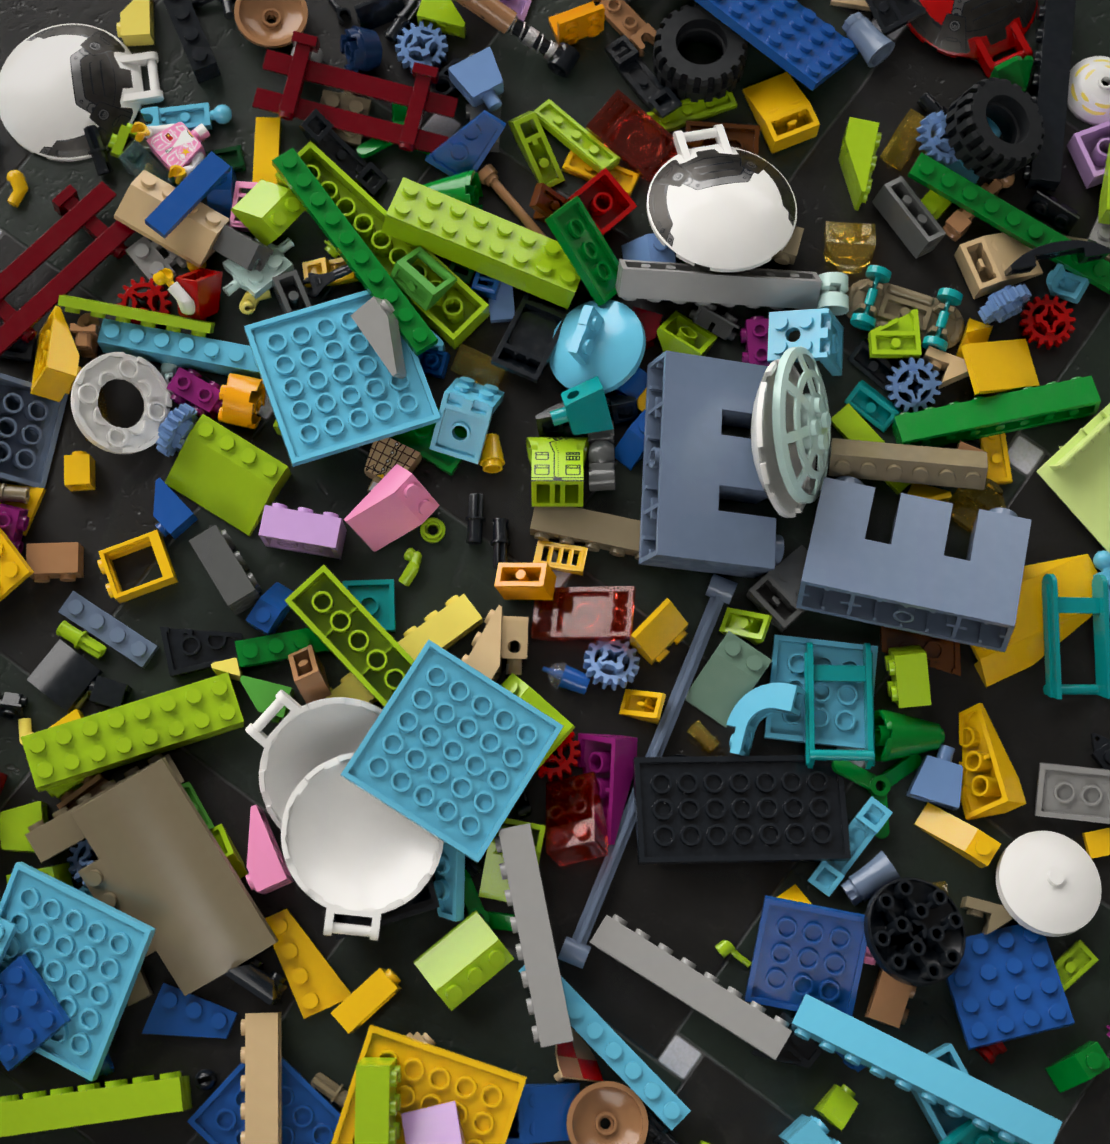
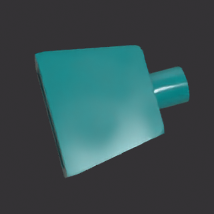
[550,376,614,435]

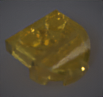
[823,221,876,273]
[948,478,1006,533]

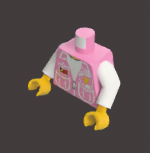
[131,122,211,185]

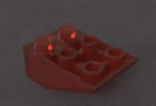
[546,771,608,866]

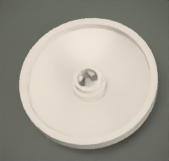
[996,831,1102,937]

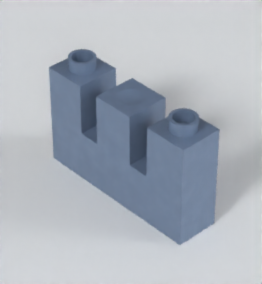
[639,351,784,578]
[796,476,1031,652]

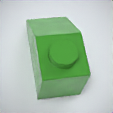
[240,675,295,724]

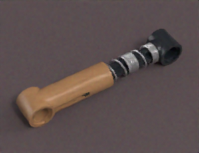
[455,0,580,78]

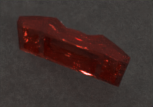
[586,89,678,184]
[531,586,636,642]

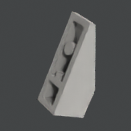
[351,296,406,379]

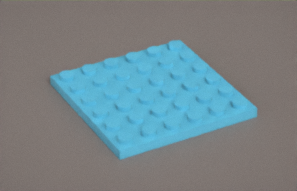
[244,290,441,467]
[340,639,563,863]
[0,862,156,1081]

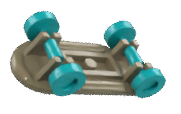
[846,265,965,352]

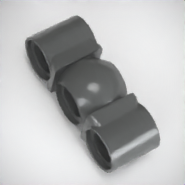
[588,421,616,491]

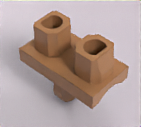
[70,313,100,358]

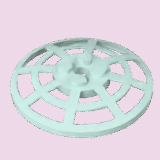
[772,346,831,504]

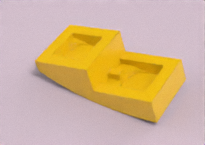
[302,257,358,287]

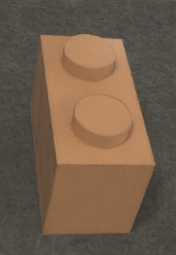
[26,542,84,583]
[288,644,331,704]
[864,967,917,1028]

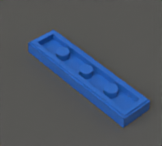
[145,151,231,239]

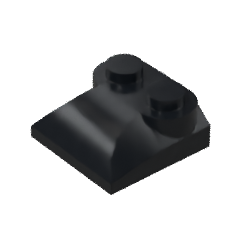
[225,957,288,1005]

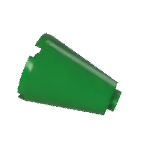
[423,170,483,210]
[874,709,945,762]

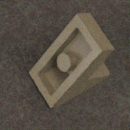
[960,896,1013,935]

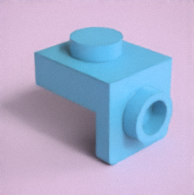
[1046,263,1089,304]

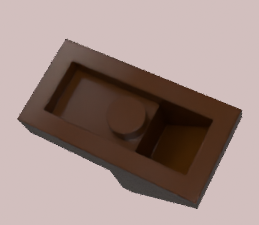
[529,183,567,223]

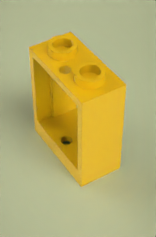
[97,530,178,604]
[331,968,402,1034]

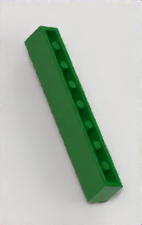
[892,376,1101,447]

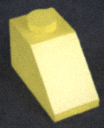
[117,0,155,47]

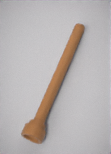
[478,164,547,237]

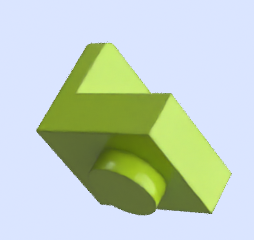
[107,123,137,158]

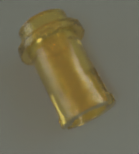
[687,720,720,754]

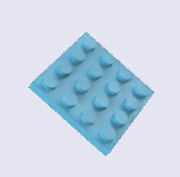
[764,634,878,750]

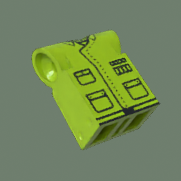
[526,437,589,507]

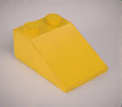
[30,305,82,402]

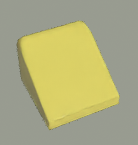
[211,658,242,682]

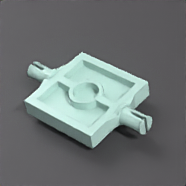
[222,237,294,299]

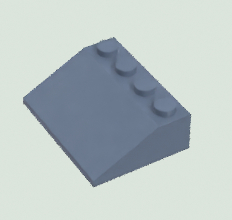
[0,373,68,489]

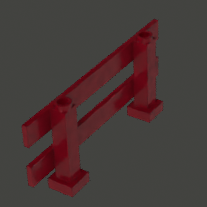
[252,31,459,153]
[0,181,136,356]

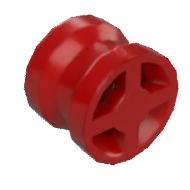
[975,1042,1007,1065]

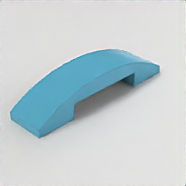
[807,796,893,897]

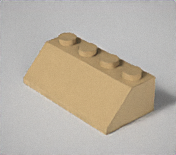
[114,170,230,268]

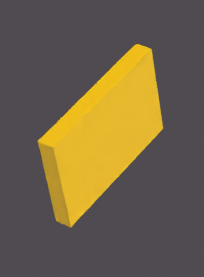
[961,339,1040,395]

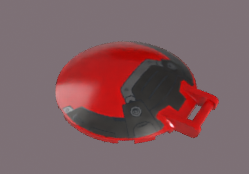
[906,0,1038,78]

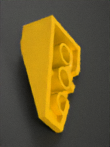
[959,703,1026,820]

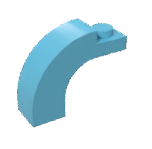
[726,683,806,756]

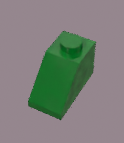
[1045,1041,1110,1093]

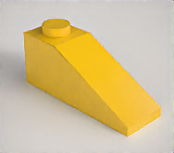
[914,802,1001,868]

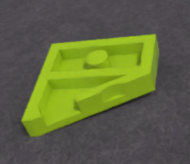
[868,309,922,358]

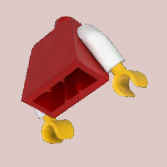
[153,261,223,321]

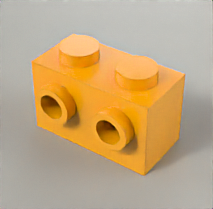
[494,563,557,600]

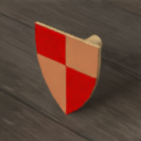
[554,1028,603,1083]

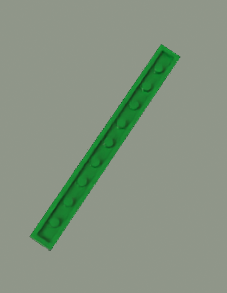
[272,148,438,356]
[907,152,1110,295]

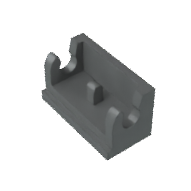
[213,224,274,271]

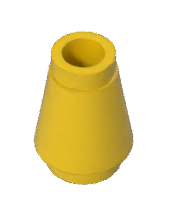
[480,433,505,473]

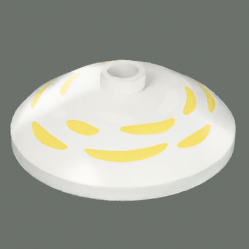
[1067,56,1110,126]

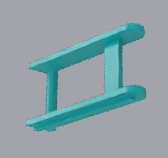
[1042,574,1110,699]
[804,642,875,769]

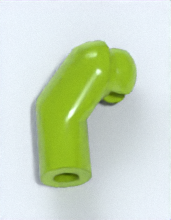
[398,548,422,587]

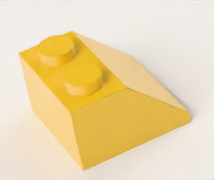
[629,598,688,665]

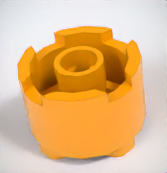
[218,373,266,429]

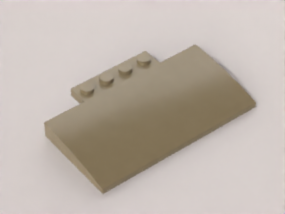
[70,757,278,996]

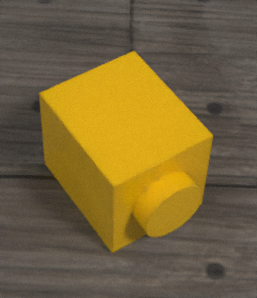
[64,451,96,491]

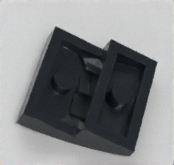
[27,639,103,713]

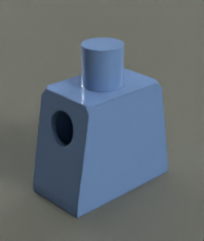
[448,47,504,112]
[906,744,963,811]

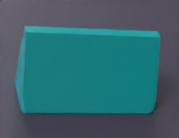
[844,380,902,433]

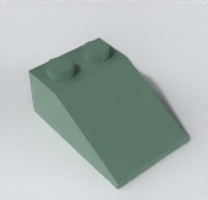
[685,631,772,728]

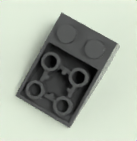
[746,545,808,633]

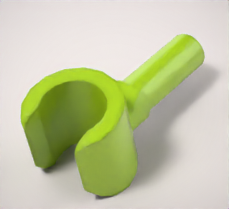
[715,940,752,968]

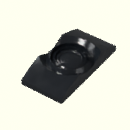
[490,292,577,383]

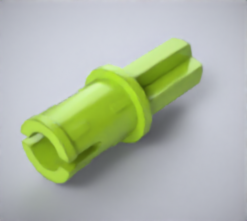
[56,620,106,659]

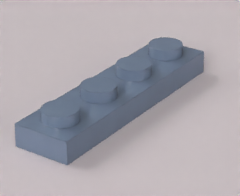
[58,591,159,669]

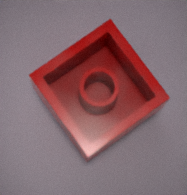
[563,167,637,236]

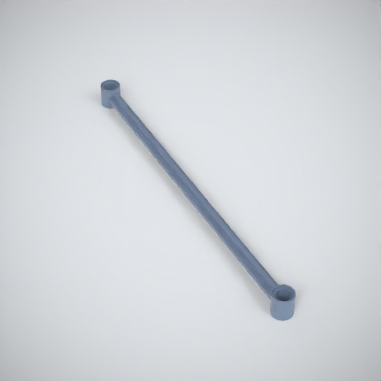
[558,574,738,969]

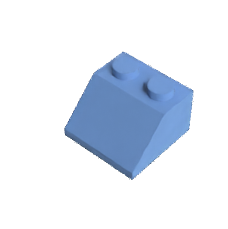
[621,233,676,263]

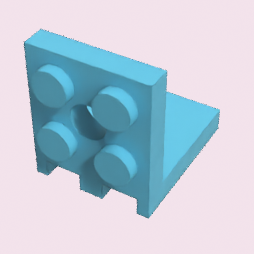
[767,308,844,376]
[429,376,505,464]

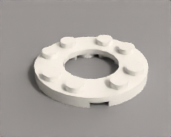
[71,352,172,455]

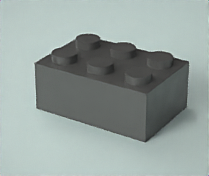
[189,525,263,615]

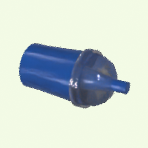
[542,662,591,695]

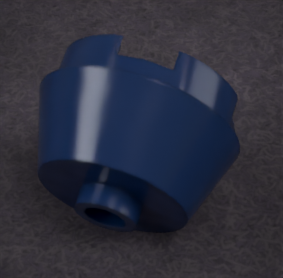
[340,26,383,74]

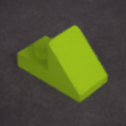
[719,607,772,645]

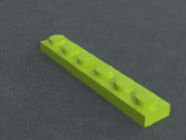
[58,295,215,337]

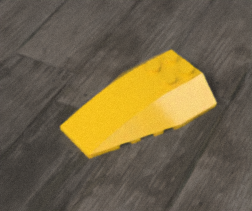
[970,554,1098,687]

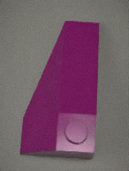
[577,733,638,845]

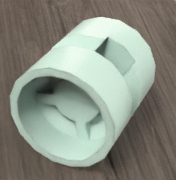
[817,272,849,316]

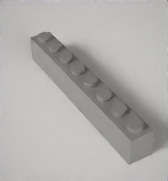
[615,259,822,310]
[494,823,574,1048]
[590,914,792,1060]

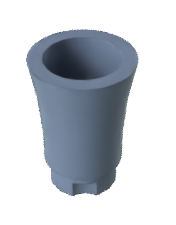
[842,11,895,68]
[840,851,900,906]

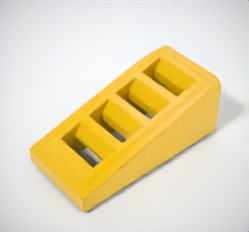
[533,540,588,576]

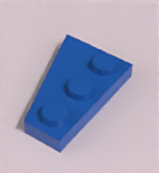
[425,110,506,176]
[141,983,238,1039]

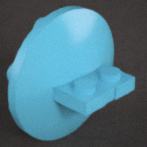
[549,300,646,394]

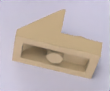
[922,346,969,389]

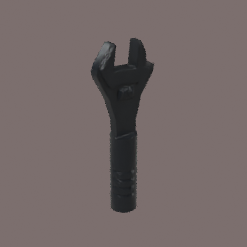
[302,264,353,298]

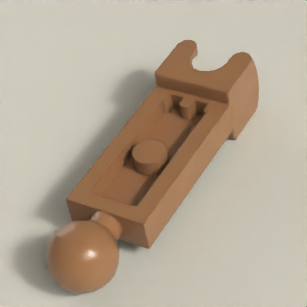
[592,0,656,57]
[943,174,1015,242]

